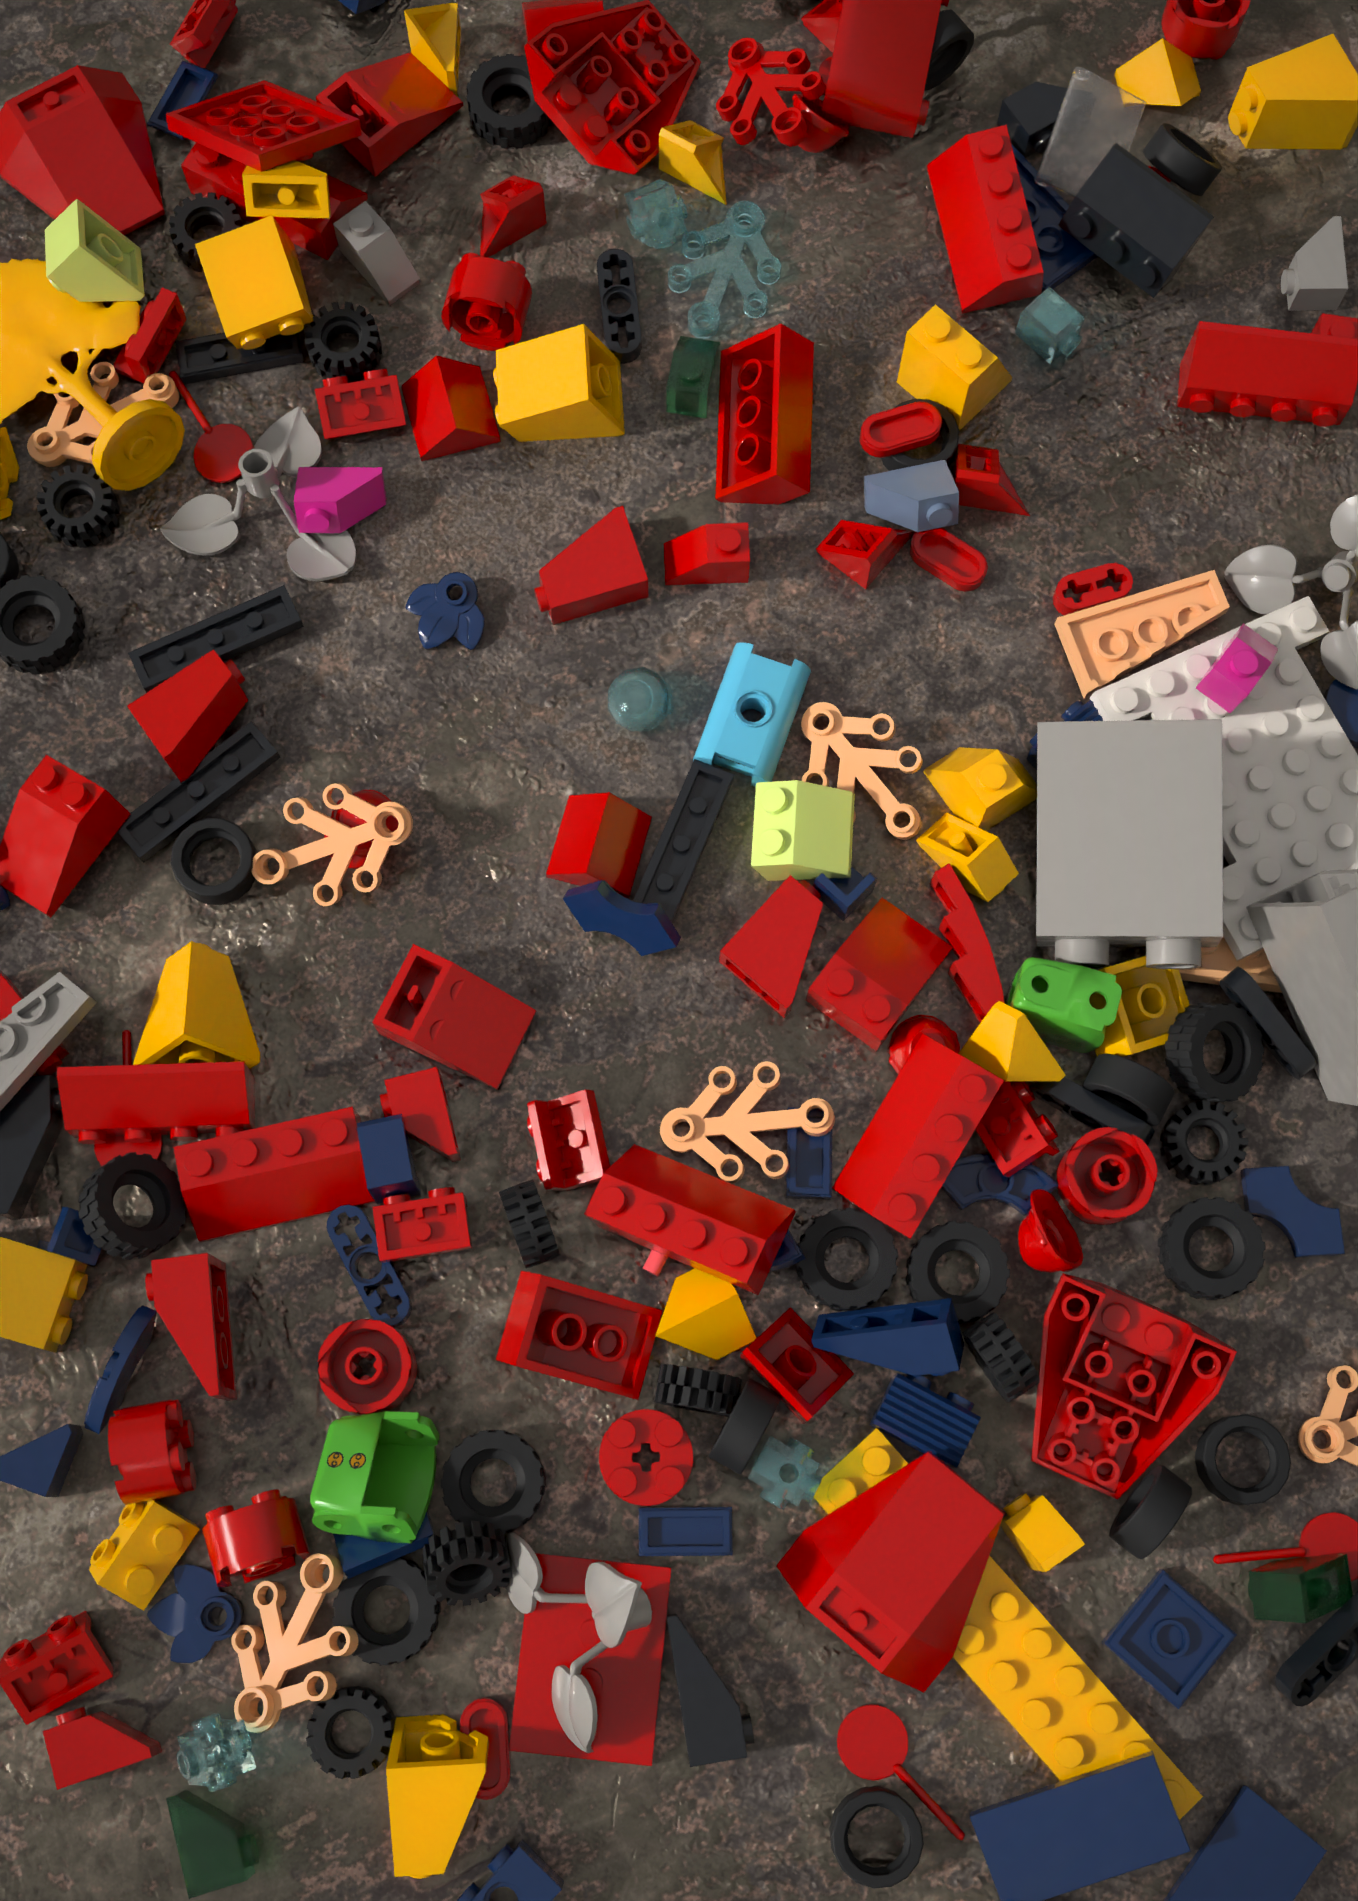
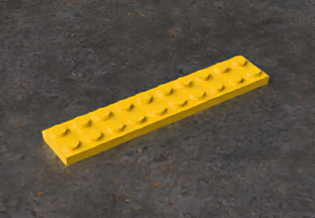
[808,1428,1203,1820]

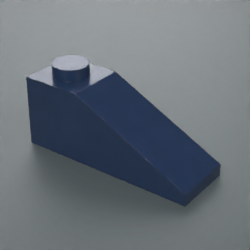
[811,1298,964,1376]

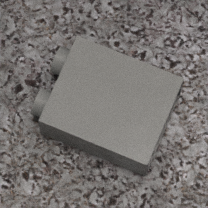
[1036,719,1223,969]
[1246,869,1358,1106]

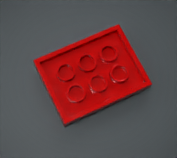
[165,80,362,172]
[509,1553,671,1766]

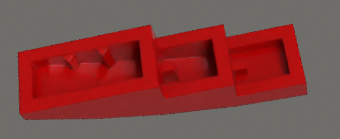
[930,863,1005,1023]

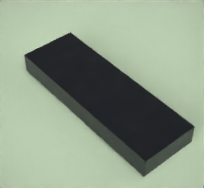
[175,332,304,384]

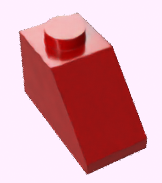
[664,522,750,585]
[380,1067,461,1162]
[43,1706,162,1790]

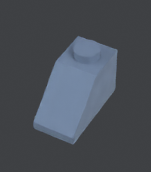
[864,460,959,532]

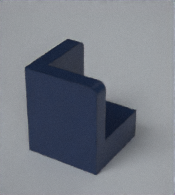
[814,866,877,921]
[36,1207,101,1266]

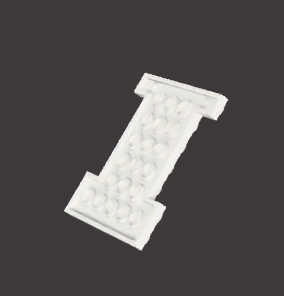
[1090,596,1358,961]

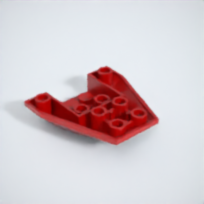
[524,0,701,175]
[0,65,165,235]
[1031,1273,1237,1500]
[776,1450,1004,1693]

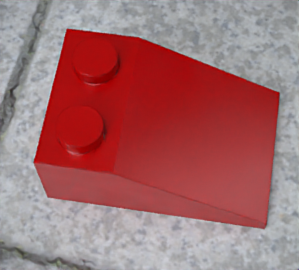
[0,755,131,918]
[805,897,953,1052]
[145,1253,237,1401]
[496,1271,663,1400]

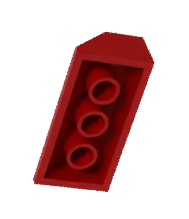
[927,125,1044,314]
[181,143,368,260]
[1177,321,1358,427]
[715,323,814,505]
[832,1034,1004,1239]
[57,1061,255,1144]
[173,1106,375,1242]
[584,1144,796,1295]

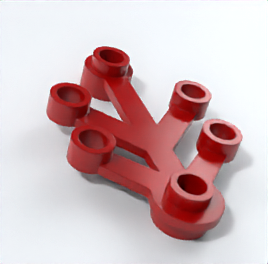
[716,37,826,147]

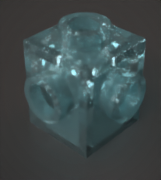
[624,179,688,249]
[747,1436,823,1510]
[177,1713,256,1792]

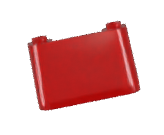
[820,0,949,138]

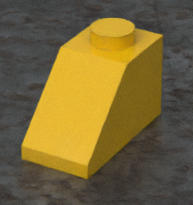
[242,160,331,218]
[916,812,1019,902]
[1000,1493,1085,1572]

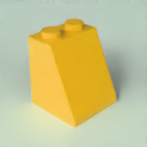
[1227,34,1358,150]
[195,215,314,350]
[897,304,1012,431]
[493,324,625,442]
[0,1237,88,1353]

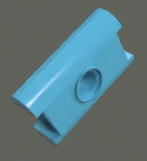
[693,642,811,787]

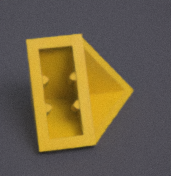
[404,3,461,97]
[1115,38,1201,108]
[659,120,727,205]
[958,1001,1066,1081]
[655,1268,756,1361]

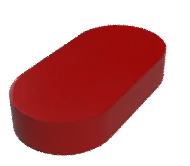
[860,401,942,458]
[910,527,988,592]
[460,1697,511,1800]

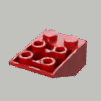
[316,52,464,177]
[372,944,537,1090]

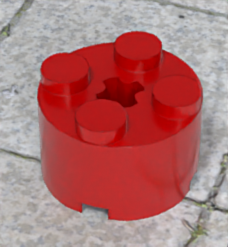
[1161,0,1251,60]
[441,253,532,351]
[1056,1127,1158,1225]
[318,1319,418,1415]
[108,1399,196,1505]
[599,1409,693,1506]
[202,1489,310,1587]

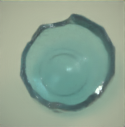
[608,667,674,731]

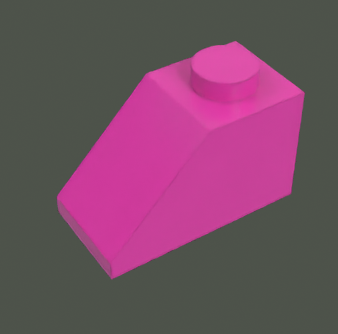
[293,467,387,533]
[1196,623,1278,713]

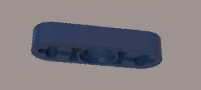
[327,1205,412,1328]

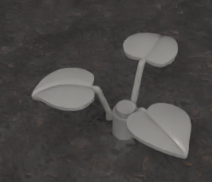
[160,406,357,581]
[1225,494,1358,689]
[506,1532,652,1753]

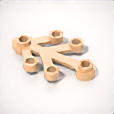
[27,362,179,467]
[801,702,923,840]
[252,783,413,906]
[660,1061,835,1184]
[1298,1365,1358,1467]
[231,1553,358,1733]

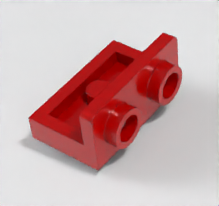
[527,1089,610,1191]

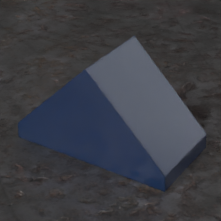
[357,1114,421,1204]
[0,1424,83,1497]

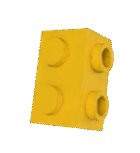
[89,1499,200,1611]

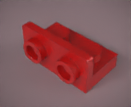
[170,0,238,68]
[113,287,187,384]
[315,369,407,440]
[976,1076,1060,1178]
[372,1187,472,1263]
[0,1611,114,1725]

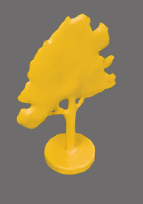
[0,259,185,491]

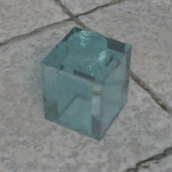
[1015,287,1085,364]

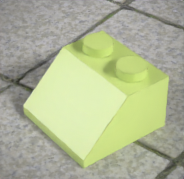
[45,199,145,302]
[751,780,855,881]

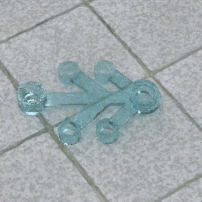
[668,200,781,339]

